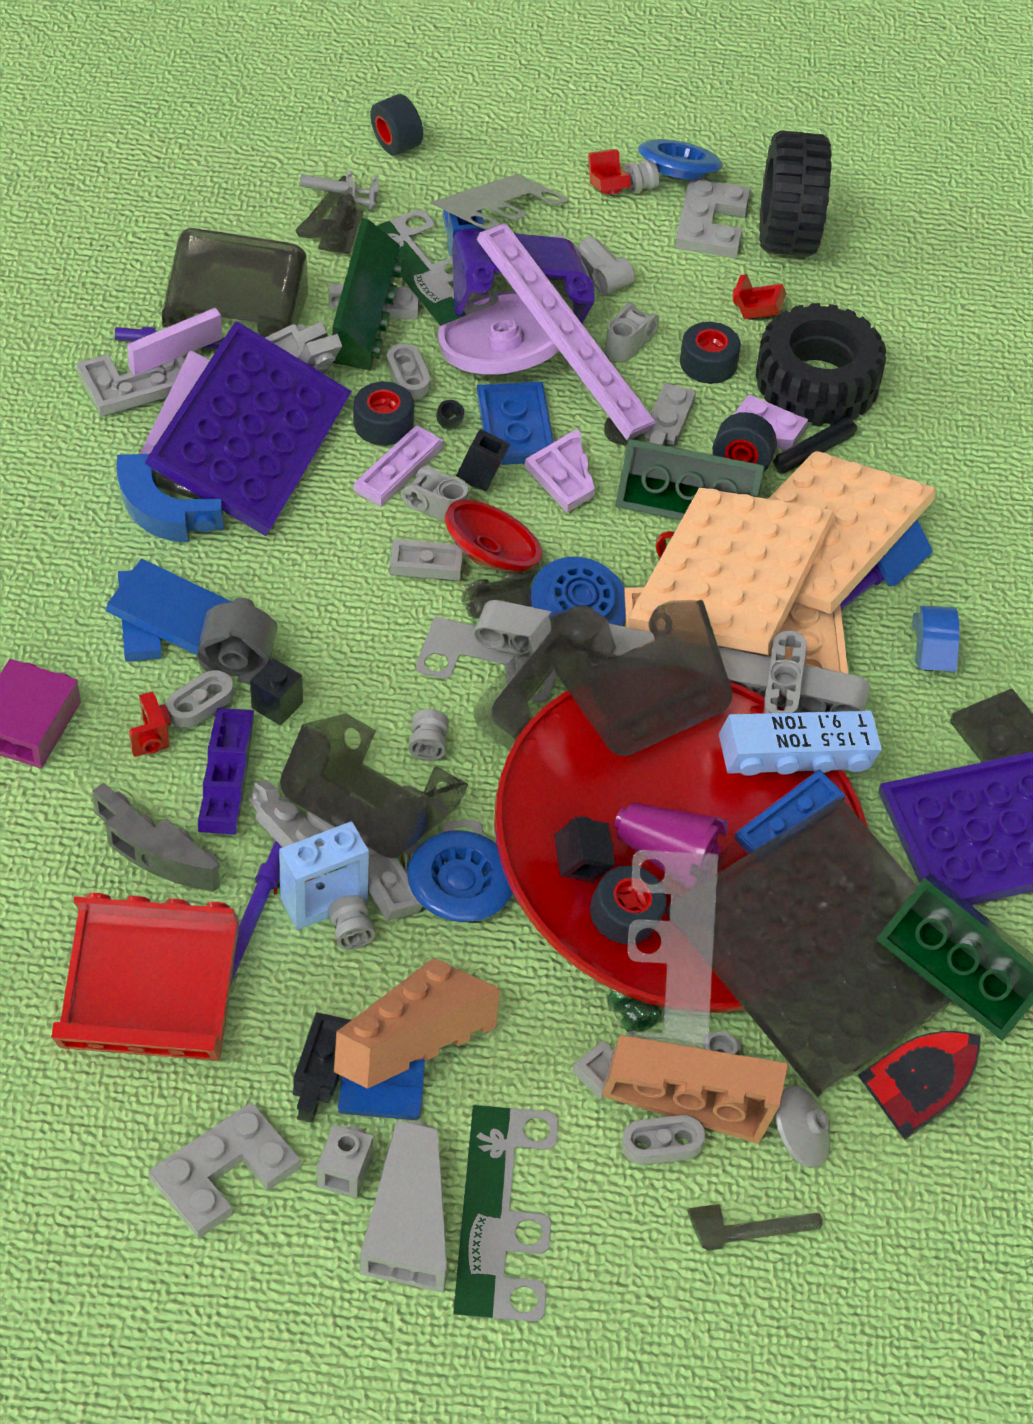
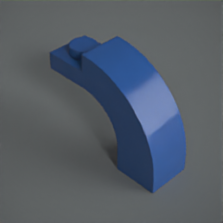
[117,454,224,542]

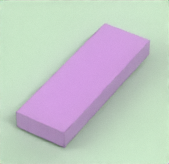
[127,308,222,376]
[354,425,443,507]

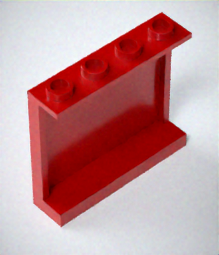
[51,893,239,1061]

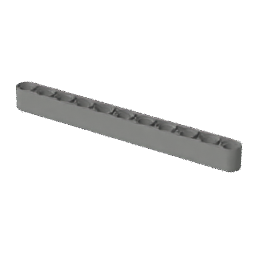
[474,600,870,713]

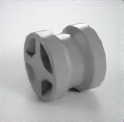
[624,159,659,194]

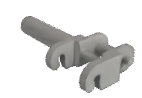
[299,171,379,211]

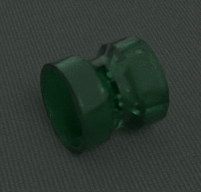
[608,990,662,1035]

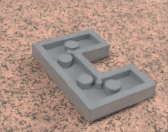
[675,179,750,258]
[76,354,184,417]
[148,1102,301,1239]

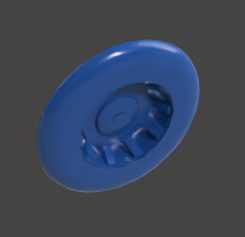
[638,139,722,180]
[531,557,625,626]
[407,830,513,922]

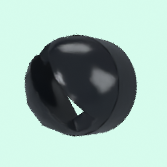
[436,400,464,430]

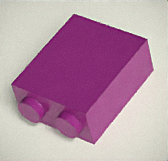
[0,659,81,769]

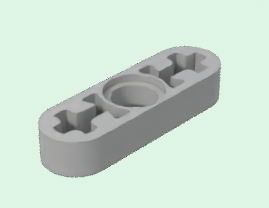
[764,631,807,714]

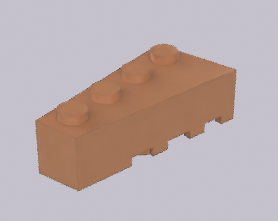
[334,958,500,1089]
[601,1035,788,1144]

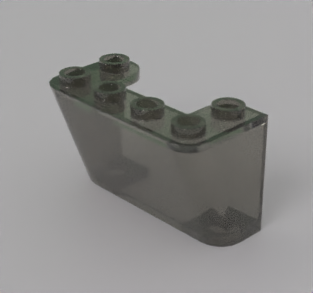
[280,713,468,858]

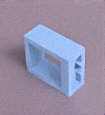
[279,821,369,930]

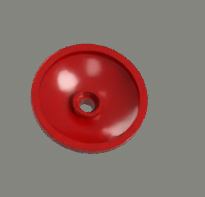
[444,500,542,573]

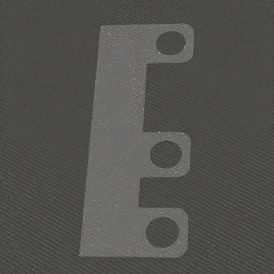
[624,850,718,1050]

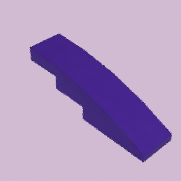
[198,708,254,835]

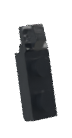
[293,1012,351,1123]

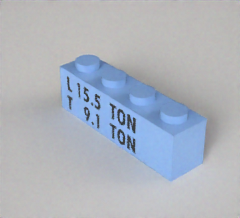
[719,711,882,776]

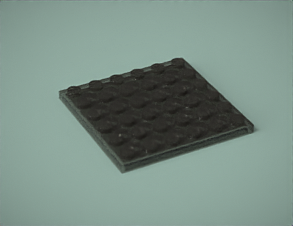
[665,797,954,1098]

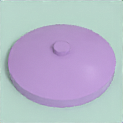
[438,290,559,374]

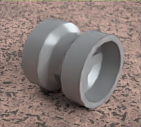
[409,709,449,761]
[328,895,375,950]

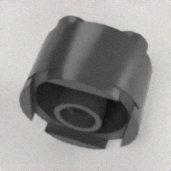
[197,598,278,683]

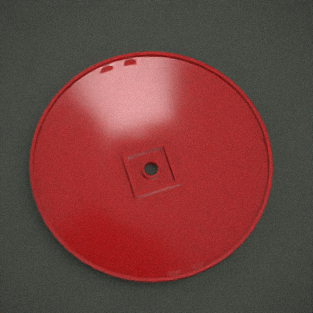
[494,668,872,1013]

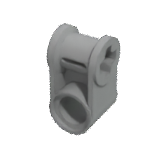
[605,302,659,362]
[401,466,468,522]

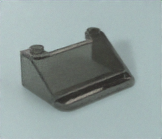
[550,600,732,756]

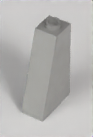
[360,1121,447,1293]

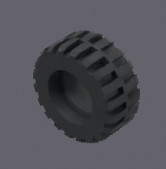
[759,130,832,257]
[756,303,886,426]

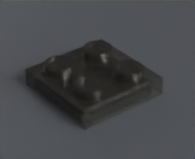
[950,688,1033,762]

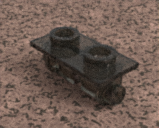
[318,193,364,254]
[461,572,535,619]

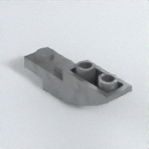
[92,783,220,891]

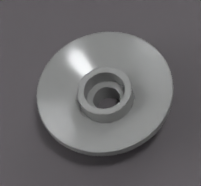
[776,1086,830,1168]

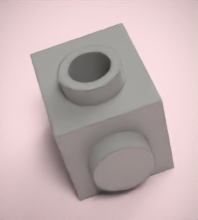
[317,1124,373,1199]

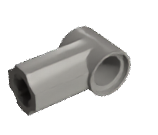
[577,236,634,295]

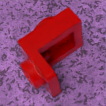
[588,149,631,194]
[732,274,787,319]
[129,691,171,757]

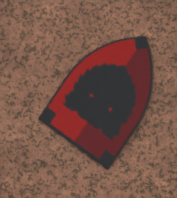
[858,1031,981,1140]

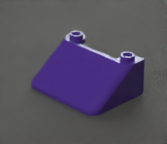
[452,229,595,324]

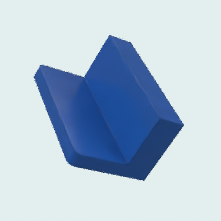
[877,519,932,586]
[338,1059,425,1120]

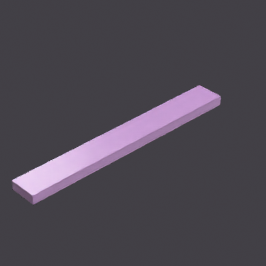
[477,223,656,440]

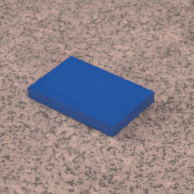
[476,382,554,465]
[106,558,233,656]

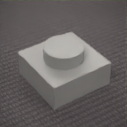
[572,1041,613,1099]

